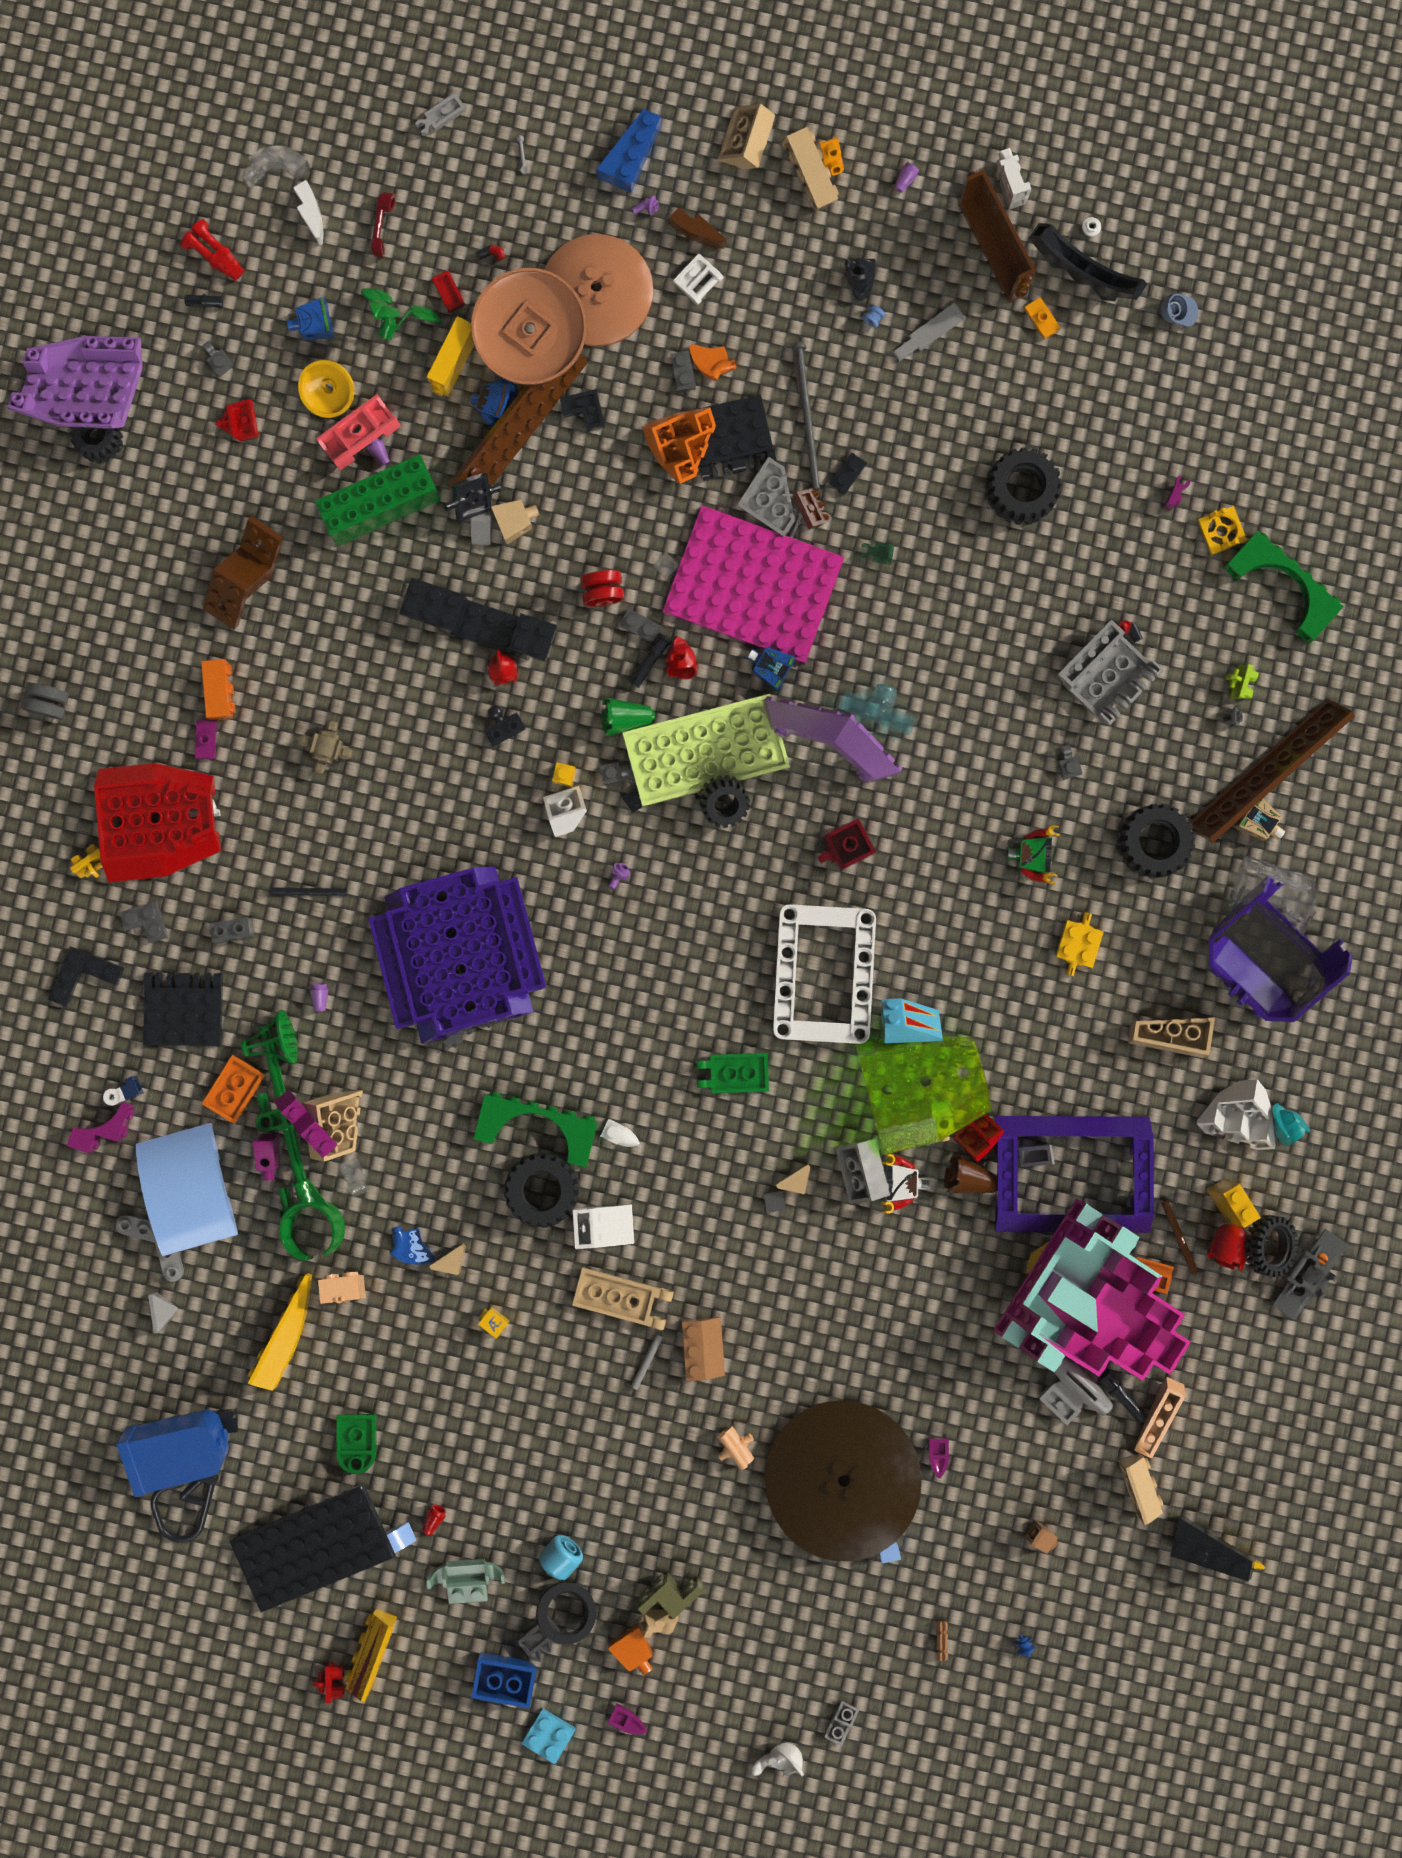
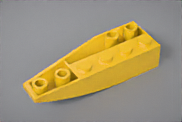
[248,1273,312,1391]

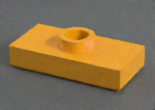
[1024,297,1061,340]

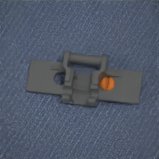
[1272,1229,1348,1320]

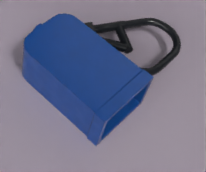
[116,1410,229,1543]

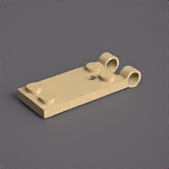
[572,1267,674,1330]

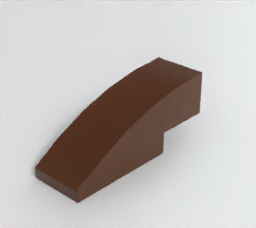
[669,207,726,249]

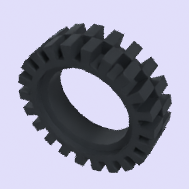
[1244,1215,1298,1277]

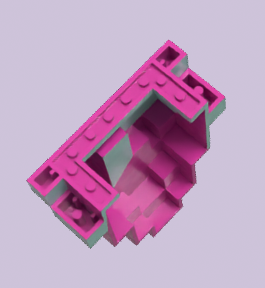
[993,1199,1191,1381]

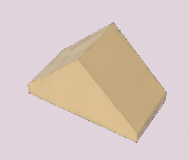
[775,1163,810,1194]
[429,1243,466,1275]

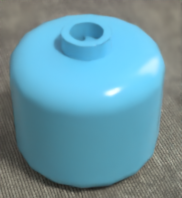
[539,1535,583,1580]

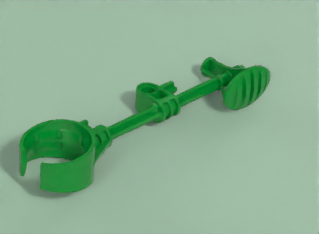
[241,1010,345,1261]

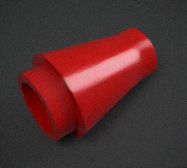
[422,1504,446,1536]

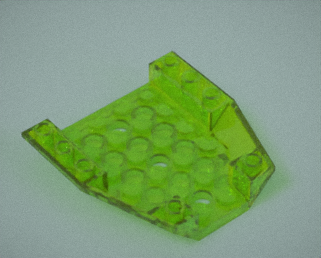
[855,1035,991,1155]

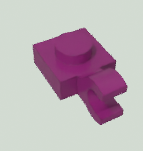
[1164,475,1190,511]

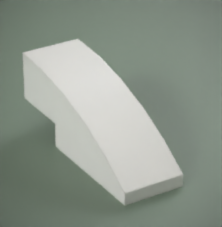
[293,180,323,245]

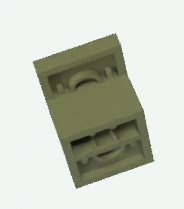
[638,1573,703,1619]

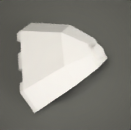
[1197,1079,1276,1150]

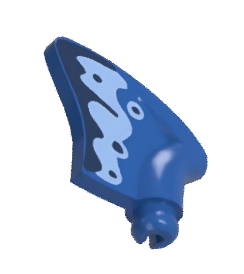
[389,1226,435,1265]

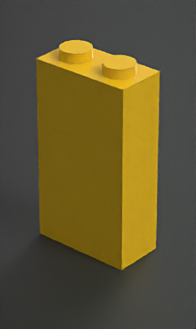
[427,316,474,396]
[1207,1179,1261,1228]

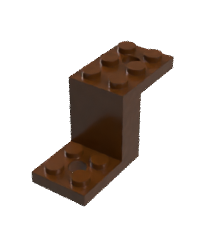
[203,516,284,630]

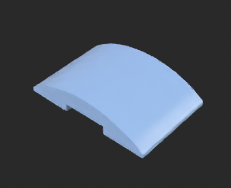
[136,1123,238,1256]

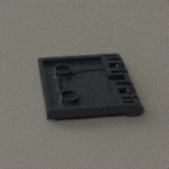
[694,395,777,481]
[143,972,223,1046]

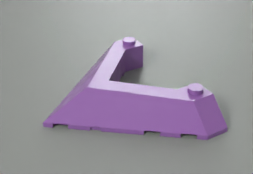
[763,696,902,782]

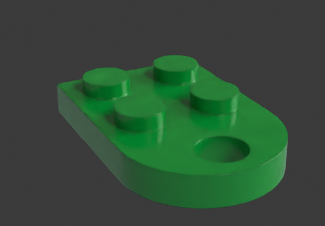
[336,1414,377,1474]

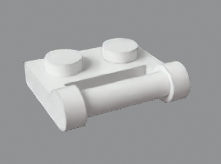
[673,254,724,305]

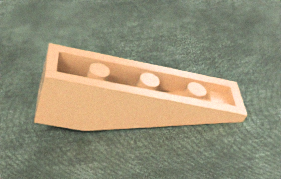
[1134,1377,1186,1458]

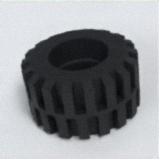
[70,427,123,463]
[699,775,750,828]

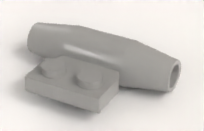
[1038,1357,1113,1425]

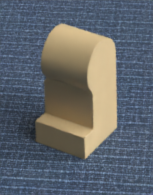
[638,1609,679,1638]

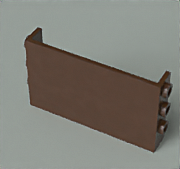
[958,169,1036,303]

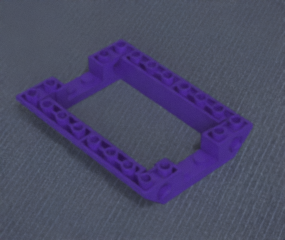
[995,1116,1154,1233]

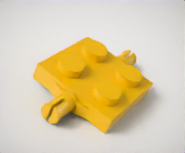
[1055,912,1104,977]

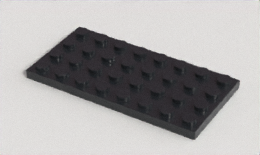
[229,1483,396,1613]

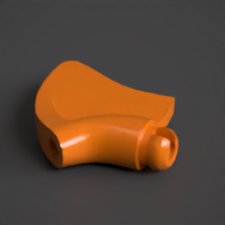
[689,345,736,381]

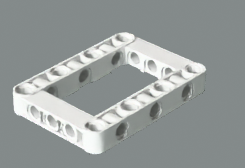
[773,905,876,1044]

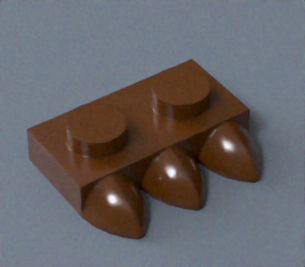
[793,489,831,530]

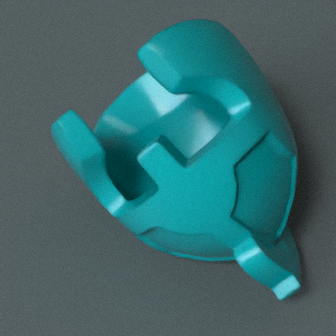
[1273,1103,1311,1147]

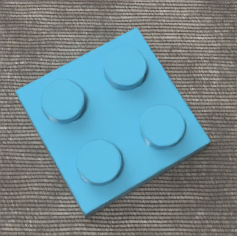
[522,1708,576,1764]

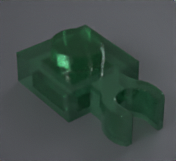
[860,542,895,565]

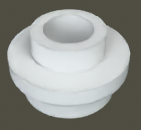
[1082,217,1101,237]

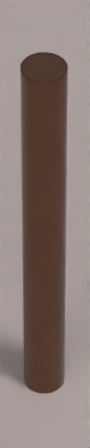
[1161,1200,1199,1275]

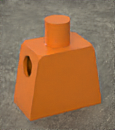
[608,1623,652,1675]

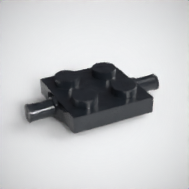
[443,472,502,522]

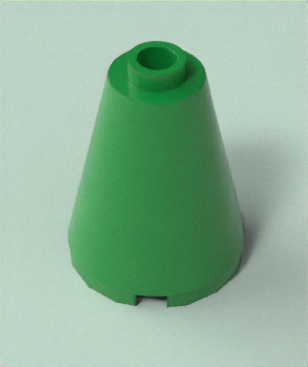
[602,698,655,736]

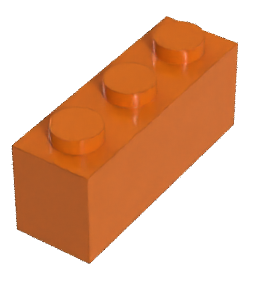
[201,659,235,721]

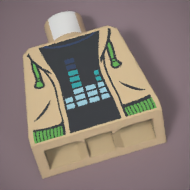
[1235,799,1285,841]

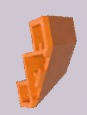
[642,407,716,484]

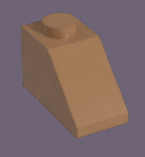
[1025,1520,1058,1554]

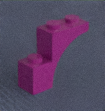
[274,1089,338,1158]
[67,1102,135,1153]

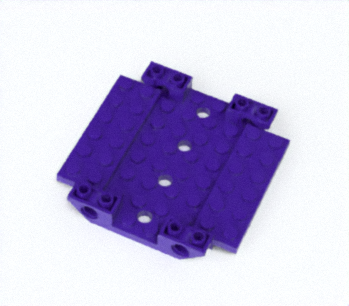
[368,867,547,1044]

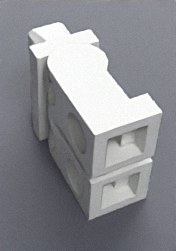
[995,148,1031,210]

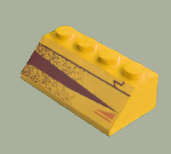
[345,1609,398,1703]

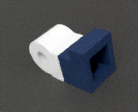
[103,1076,144,1106]

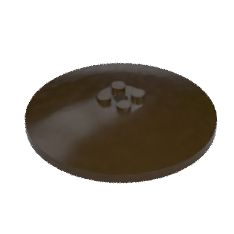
[765,1400,922,1562]

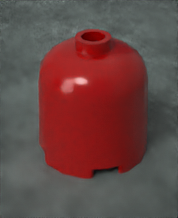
[1205,1224,1250,1272]

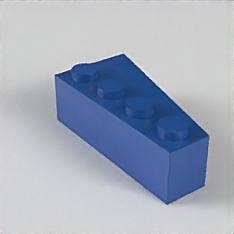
[596,109,661,193]

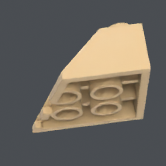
[302,1090,363,1162]

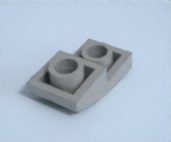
[823,1700,859,1746]

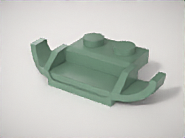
[426,1559,505,1604]

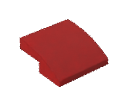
[953,1108,1004,1162]

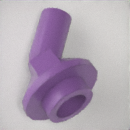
[632,195,659,215]
[608,863,630,890]

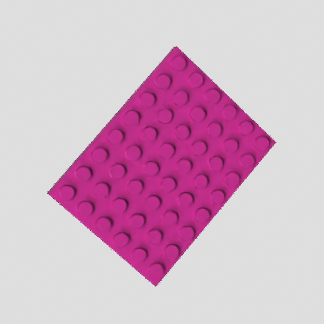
[663,505,844,664]

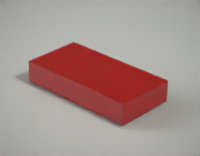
[431,270,465,313]

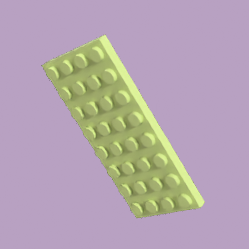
[622,694,790,807]

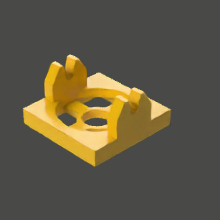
[1197,506,1247,555]

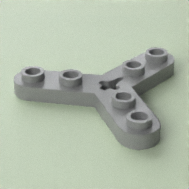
[116,1215,184,1282]

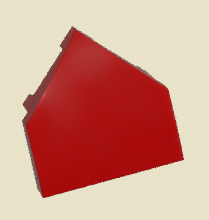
[215,399,259,441]

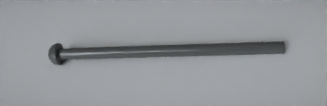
[792,341,820,490]

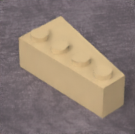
[781,127,839,211]
[1128,1018,1215,1058]

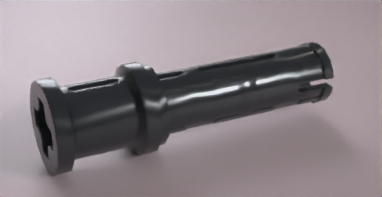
[629,633,672,688]
[1097,1369,1147,1423]

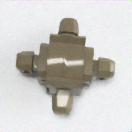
[299,721,353,774]

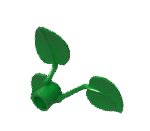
[361,288,442,340]

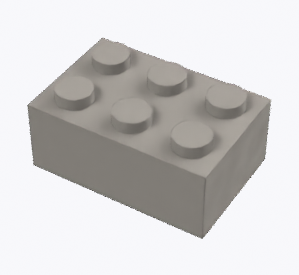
[835,1138,890,1204]

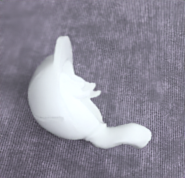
[751,1743,804,1776]

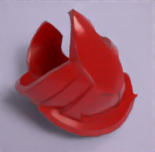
[666,636,697,680]
[487,650,519,686]

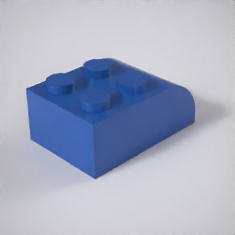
[471,1652,537,1709]

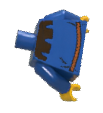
[471,378,525,428]

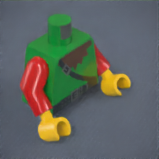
[1007,825,1060,885]

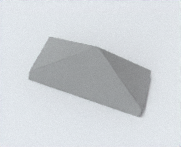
[148,1292,179,1334]

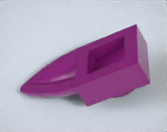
[928,1437,949,1478]
[607,1703,647,1735]

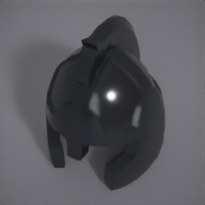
[844,258,876,301]

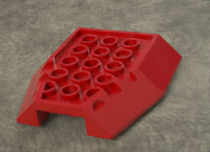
[94,763,221,883]

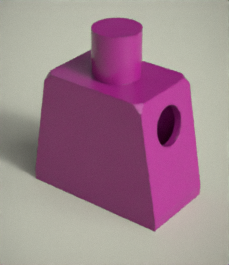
[253,1133,280,1181]

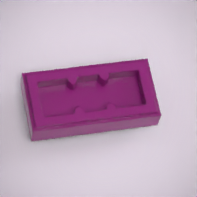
[195,720,217,760]

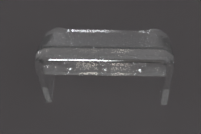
[1230,856,1316,935]

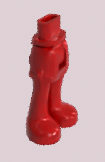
[180,219,245,281]

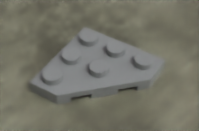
[737,457,795,537]

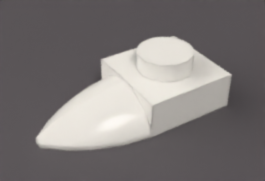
[601,1119,640,1147]

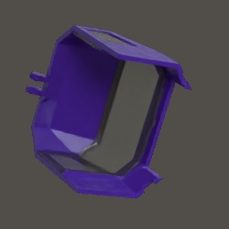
[1209,875,1353,1022]

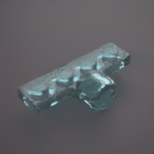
[839,684,917,736]

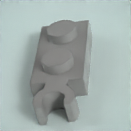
[415,93,466,136]

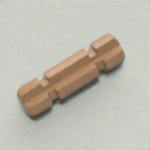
[937,1621,948,1661]

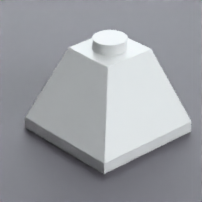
[543,786,587,837]

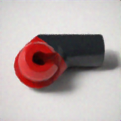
[477,245,505,261]
[1118,620,1143,643]

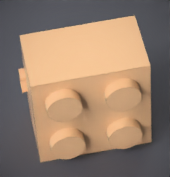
[318,1272,366,1304]

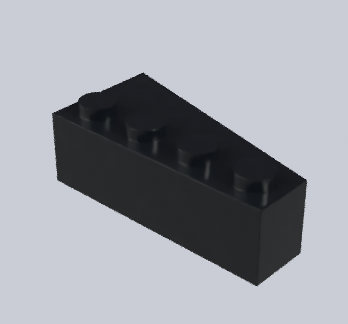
[1170,1515,1256,1581]

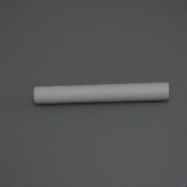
[631,1334,663,1390]

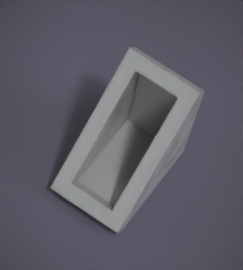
[471,510,493,546]
[1018,1143,1055,1167]

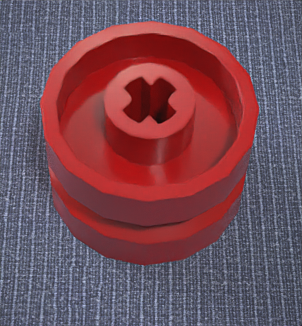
[580,570,625,607]

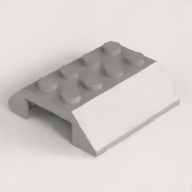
[1058,620,1163,726]

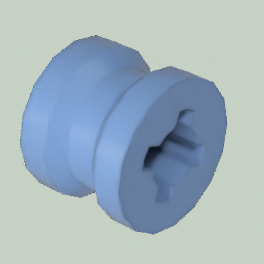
[862,304,886,328]

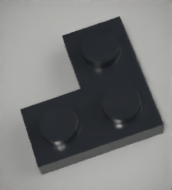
[560,389,605,432]

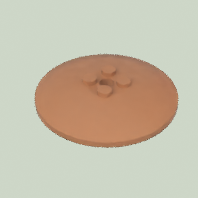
[544,234,653,347]
[471,268,587,385]

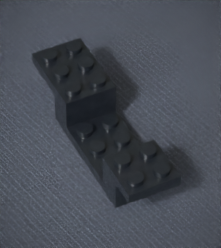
[399,577,557,662]

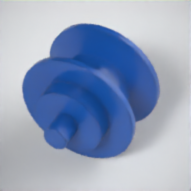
[1013,1634,1035,1658]

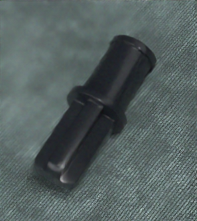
[184,293,223,309]

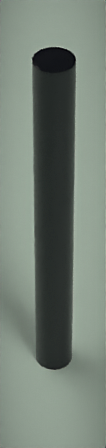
[270,887,348,896]

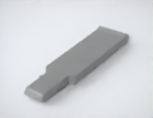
[893,302,966,362]

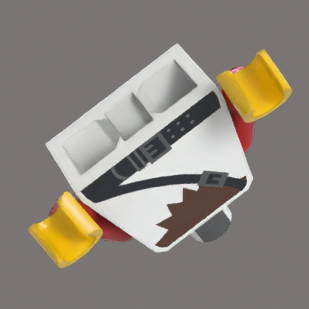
[880,1153,929,1213]

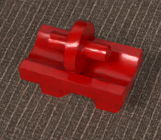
[312,1662,345,1703]

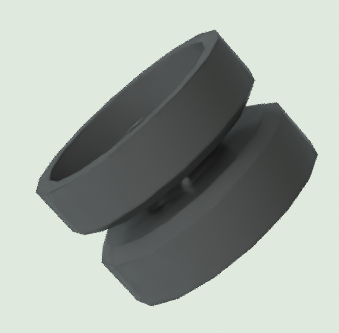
[20,682,70,720]

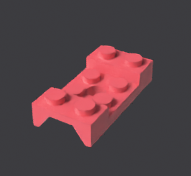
[316,394,401,471]

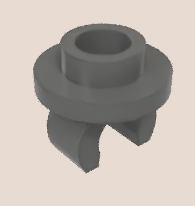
[1223,707,1243,727]

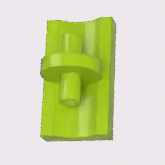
[1226,664,1259,699]

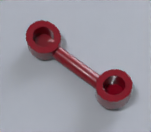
[371,192,396,258]

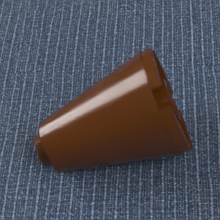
[944,1155,997,1194]

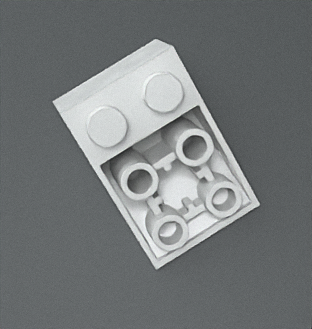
[573,1205,634,1249]

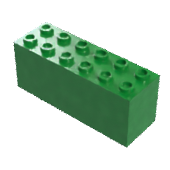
[315,454,441,546]

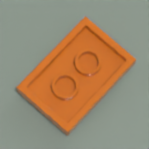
[202,1055,266,1124]

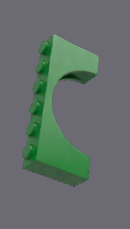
[1223,531,1344,644]
[473,1091,598,1167]

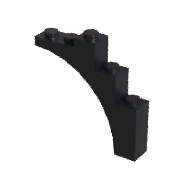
[1028,223,1147,301]

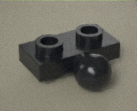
[483,705,526,747]

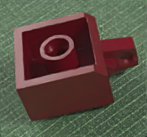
[818,818,876,871]

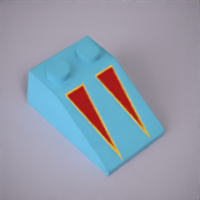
[881,998,943,1043]

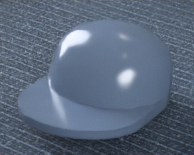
[1160,294,1198,327]

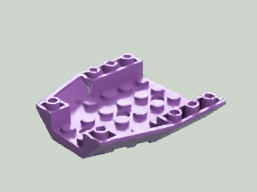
[7,336,143,428]

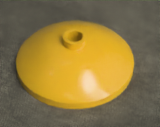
[298,360,354,418]

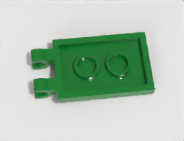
[696,1053,769,1093]

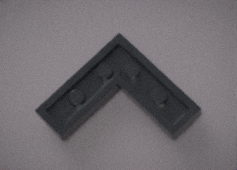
[48,946,125,1007]

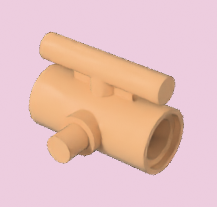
[717,1426,754,1470]

